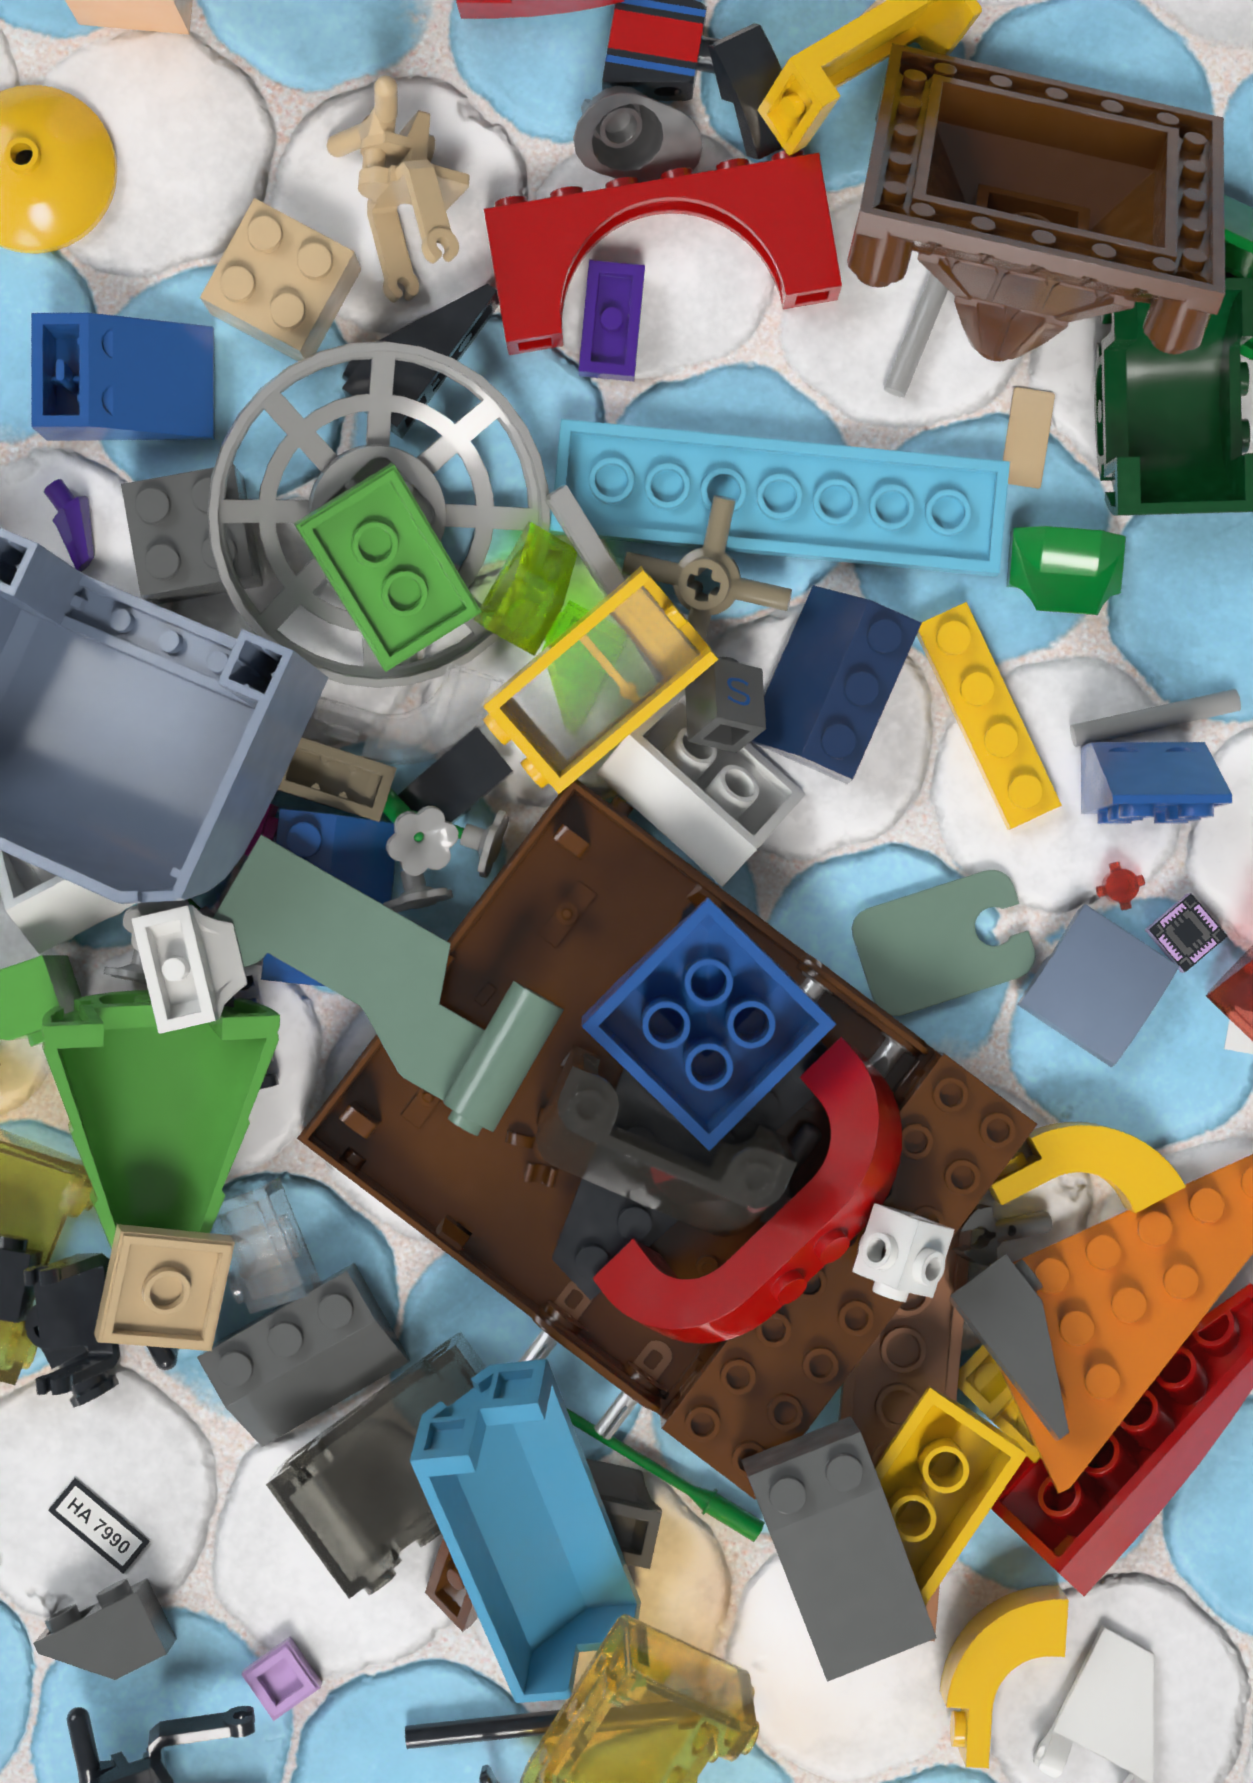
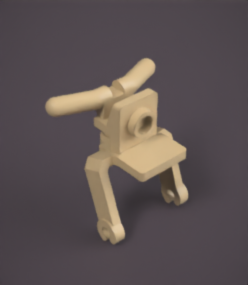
[326,75,470,303]

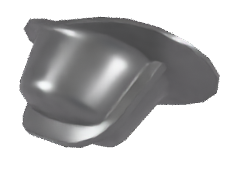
[573,86,703,183]

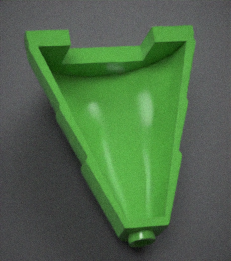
[42,990,280,1250]

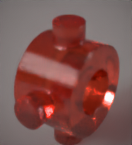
[1096,861,1145,911]

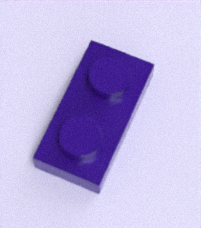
[579,260,645,382]

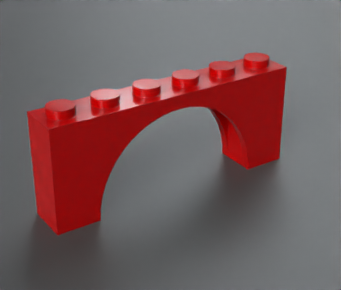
[484,149,842,355]

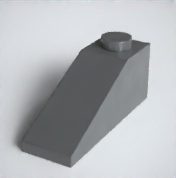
[949,1254,1069,1442]

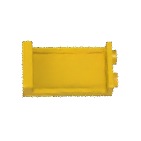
[757,0,982,157]

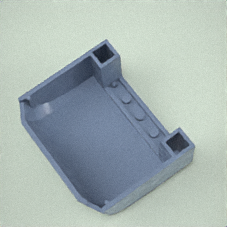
[0,527,329,904]

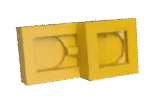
[958,1345,1041,1463]

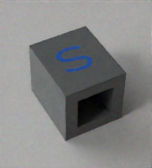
[685,657,766,753]

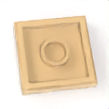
[94,1224,235,1351]

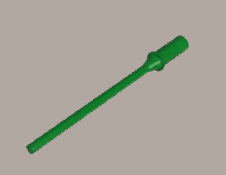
[566,1408,765,1542]

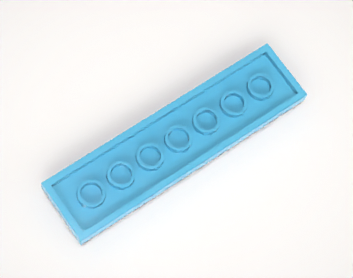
[550,419,1010,577]

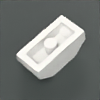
[131,905,247,1034]

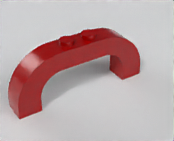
[592,1037,902,1344]

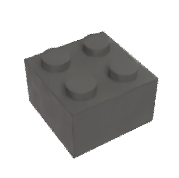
[121,464,263,605]

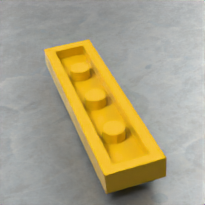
[916,602,1062,830]

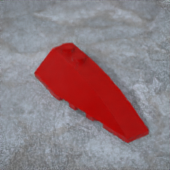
[991,1283,1253,1596]

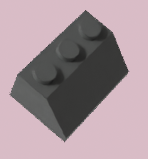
[197,1263,410,1447]

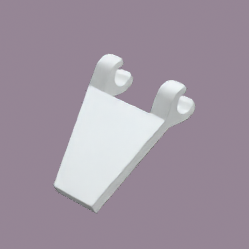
[1033,1626,1155,1783]

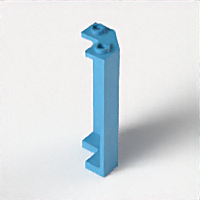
[410,1359,641,1703]

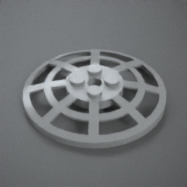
[207,341,550,688]

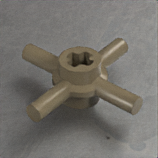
[622,495,792,641]

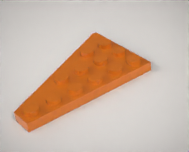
[997,1154,1253,1493]

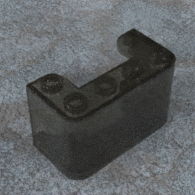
[266,1332,486,1599]

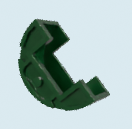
[1094,277,1253,516]

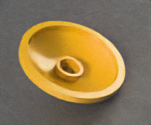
[0,85,117,254]

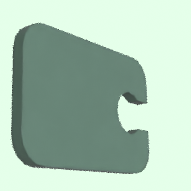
[851,870,1036,1016]

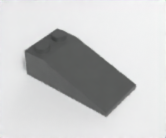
[741,1416,937,1682]

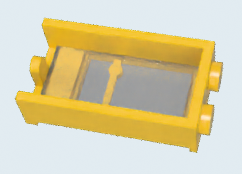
[483,566,719,794]

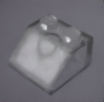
[210,1177,321,1314]

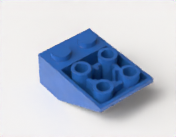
[31,313,215,441]
[1081,742,1232,825]

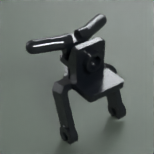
[23,1253,177,1395]
[66,1706,255,1783]

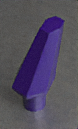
[43,479,94,572]

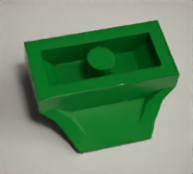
[1007,526,1126,615]

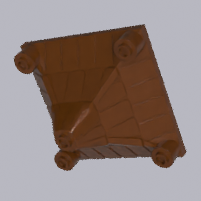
[847,43,1225,362]

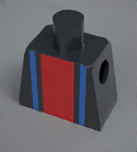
[602,0,720,101]

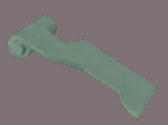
[213,835,564,1136]

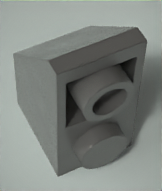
[33,1578,177,1680]

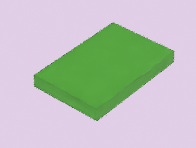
[293,463,482,672]

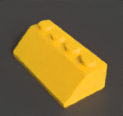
[874,1386,1027,1606]

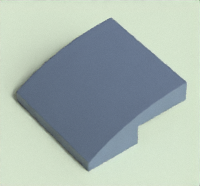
[1017,904,1180,1067]

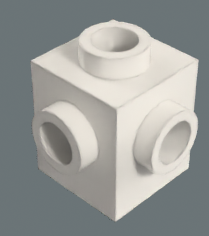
[852,1203,955,1302]

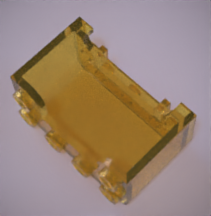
[520,1614,760,1783]

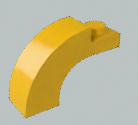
[989,1122,1186,1213]
[939,1585,1069,1769]

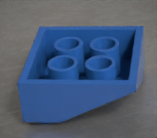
[581,897,836,1151]

